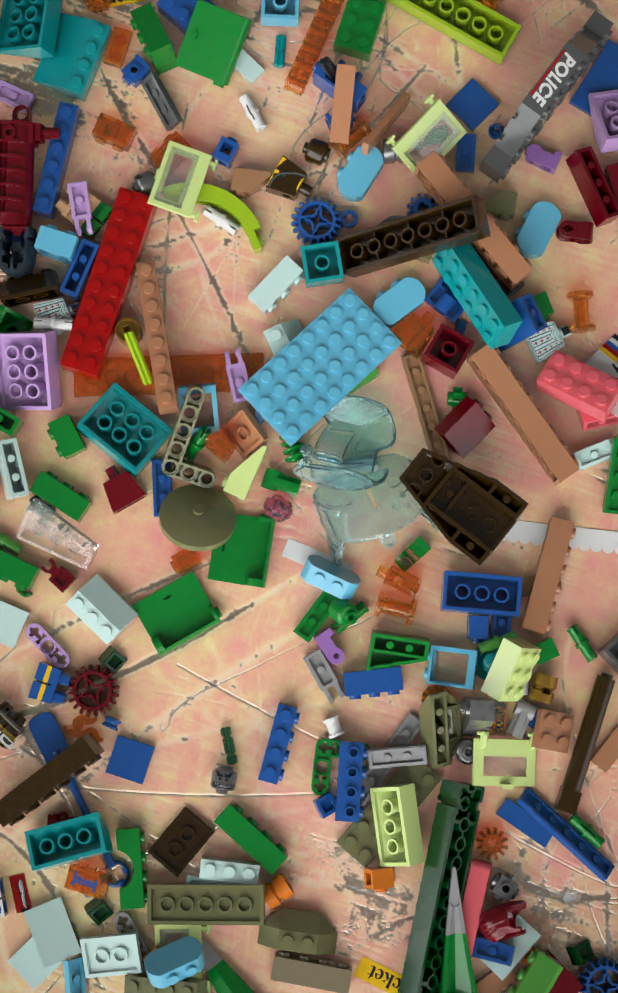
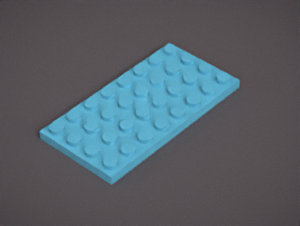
[238,287,402,446]

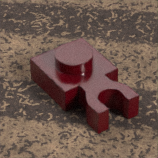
[41,558,76,593]

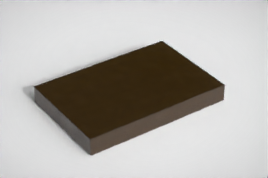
[148,806,215,877]

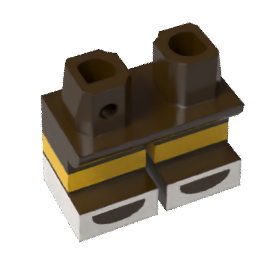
[0,701,26,750]

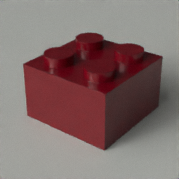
[420,323,475,379]

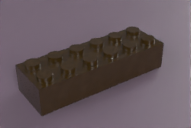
[0,733,104,827]

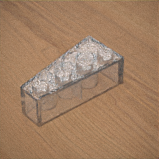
[16,498,99,570]

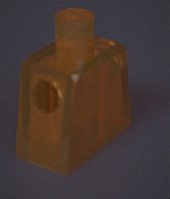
[390,311,435,359]
[376,565,422,599]

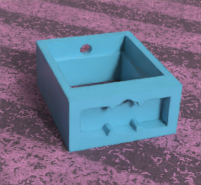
[177,382,220,436]
[424,645,479,690]

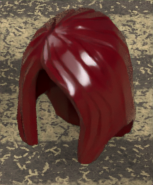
[479,900,526,943]

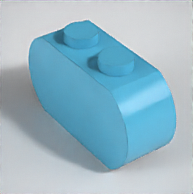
[336,145,383,202]
[514,201,561,259]
[372,277,425,328]
[300,555,361,600]
[144,936,205,988]

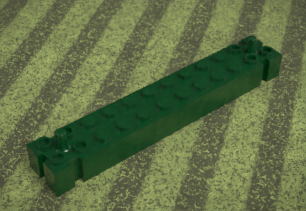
[398,779,485,993]

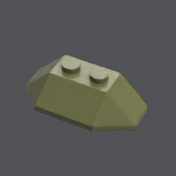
[419,690,462,769]
[258,907,337,955]

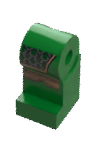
[394,536,431,572]

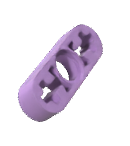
[26,623,71,668]

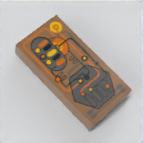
[488,696,508,736]

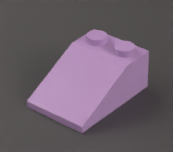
[588,89,618,153]

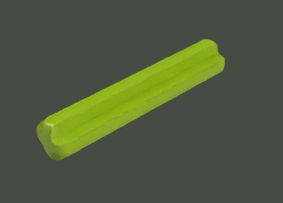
[124,330,153,385]

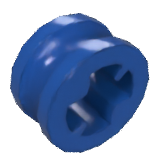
[341,210,358,229]
[102,715,121,731]

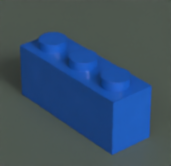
[59,238,100,302]
[343,666,404,700]

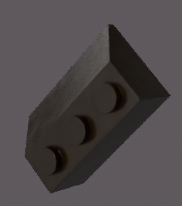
[0,269,62,308]

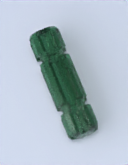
[220,726,238,765]

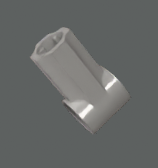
[506,698,538,739]

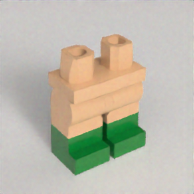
[55,190,112,241]

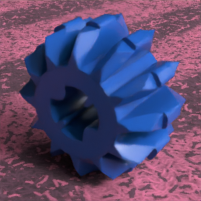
[407,193,438,215]

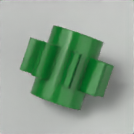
[447,387,468,410]

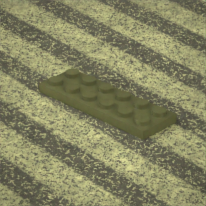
[336,764,442,868]
[147,884,265,926]

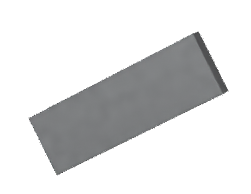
[367,743,428,769]

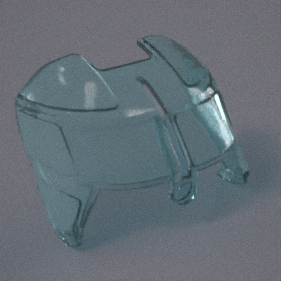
[293,395,396,491]
[312,453,439,568]

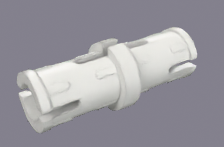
[239,93,267,132]
[202,205,240,236]
[33,316,74,331]

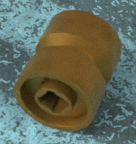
[115,317,142,346]
[528,672,559,705]

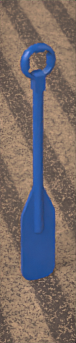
[29,712,130,888]

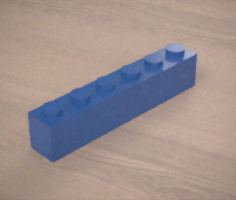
[32,101,81,220]

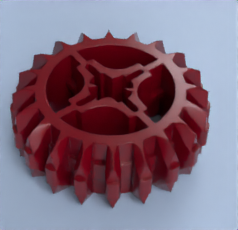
[67,664,120,717]

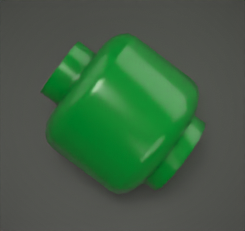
[328,598,357,625]

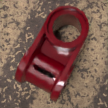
[556,220,594,244]

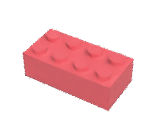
[536,349,618,423]

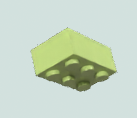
[481,638,541,701]

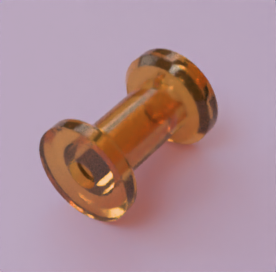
[328,116,372,160]
[567,290,596,333]
[373,590,418,626]

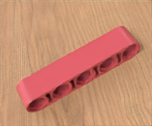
[462,858,492,958]

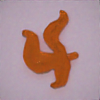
[63,715,104,742]

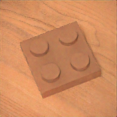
[221,407,269,459]
[531,708,574,753]

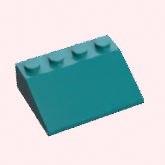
[0,0,63,58]
[32,13,113,102]
[77,382,173,478]

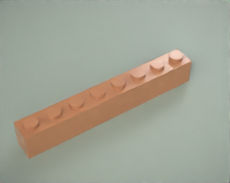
[135,260,179,415]

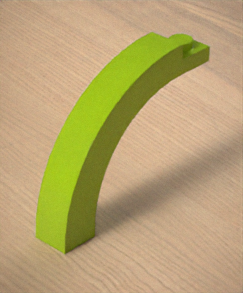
[162,183,264,254]

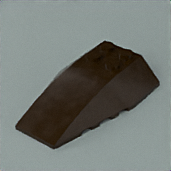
[399,448,529,566]

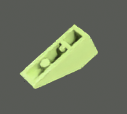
[222,445,267,501]

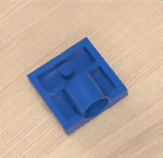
[424,277,464,324]

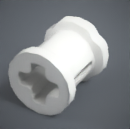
[323,715,345,739]

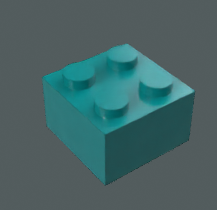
[300,241,344,288]

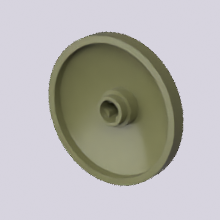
[159,484,237,551]

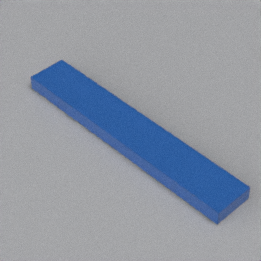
[516,787,615,881]

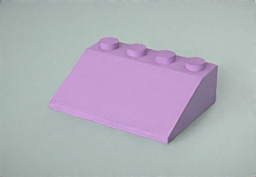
[0,330,62,410]

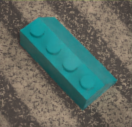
[24,812,113,871]

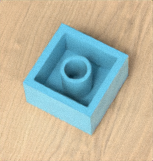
[261,0,300,27]
[34,224,80,265]

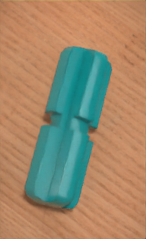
[274,35,286,68]

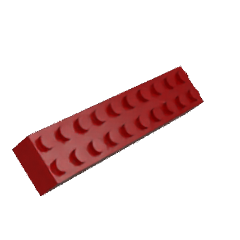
[60,187,157,380]

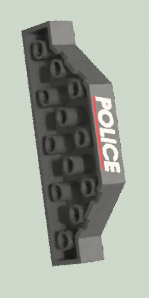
[479,10,614,183]

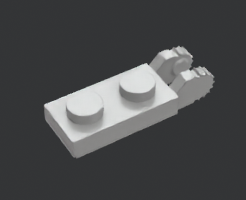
[303,648,345,704]

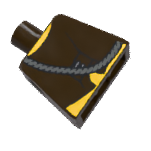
[266,155,313,201]

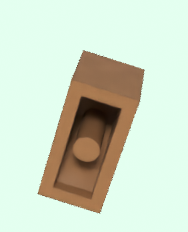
[231,167,271,198]

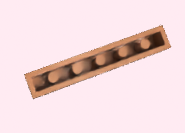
[520,516,576,635]

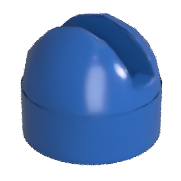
[488,123,505,139]

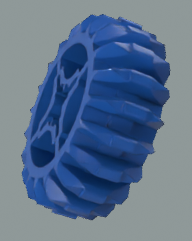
[291,196,342,245]
[578,957,618,993]

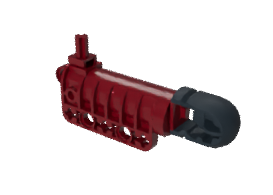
[0,105,61,278]

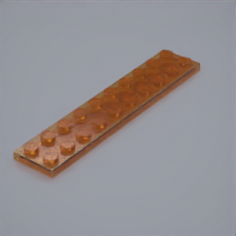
[74,353,264,397]

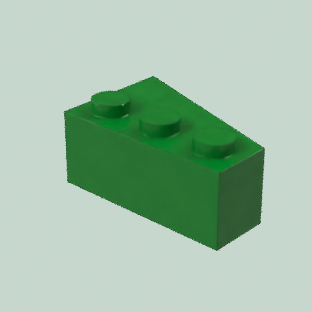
[129,3,178,75]
[366,629,430,671]

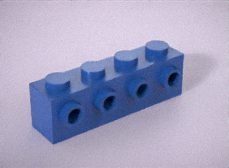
[258,703,300,785]
[335,740,367,822]

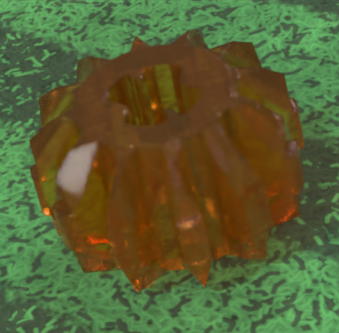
[475,826,508,860]

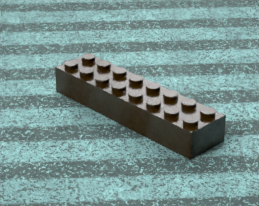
[338,194,491,278]

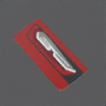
[9,873,32,913]

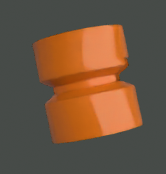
[264,873,295,909]

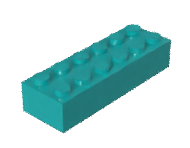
[432,243,523,349]

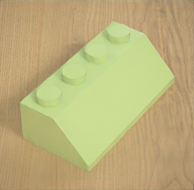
[370,783,425,867]

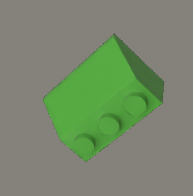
[507,948,563,993]

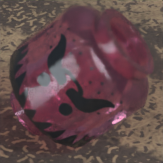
[263,494,293,522]

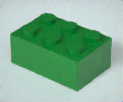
[333,0,387,62]

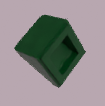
[98,645,127,674]
[84,895,114,926]
[566,939,595,966]

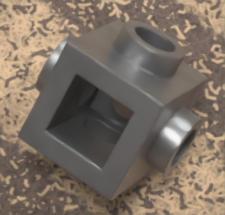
[490,872,519,902]

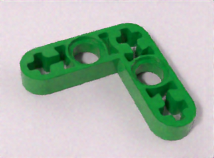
[311,738,370,795]

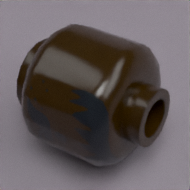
[302,138,331,166]

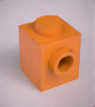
[364,866,396,892]

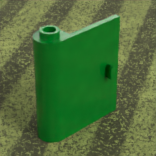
[174,0,252,88]
[207,514,276,588]
[132,571,222,656]

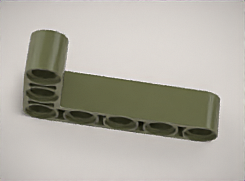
[161,383,216,488]

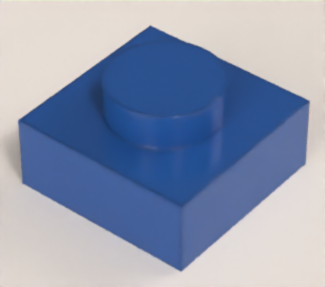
[313,791,336,819]

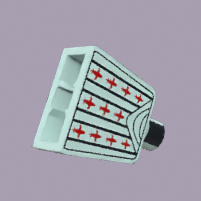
[33,298,79,337]
[525,321,571,365]

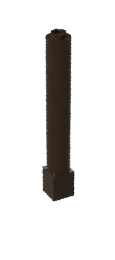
[554,672,615,815]

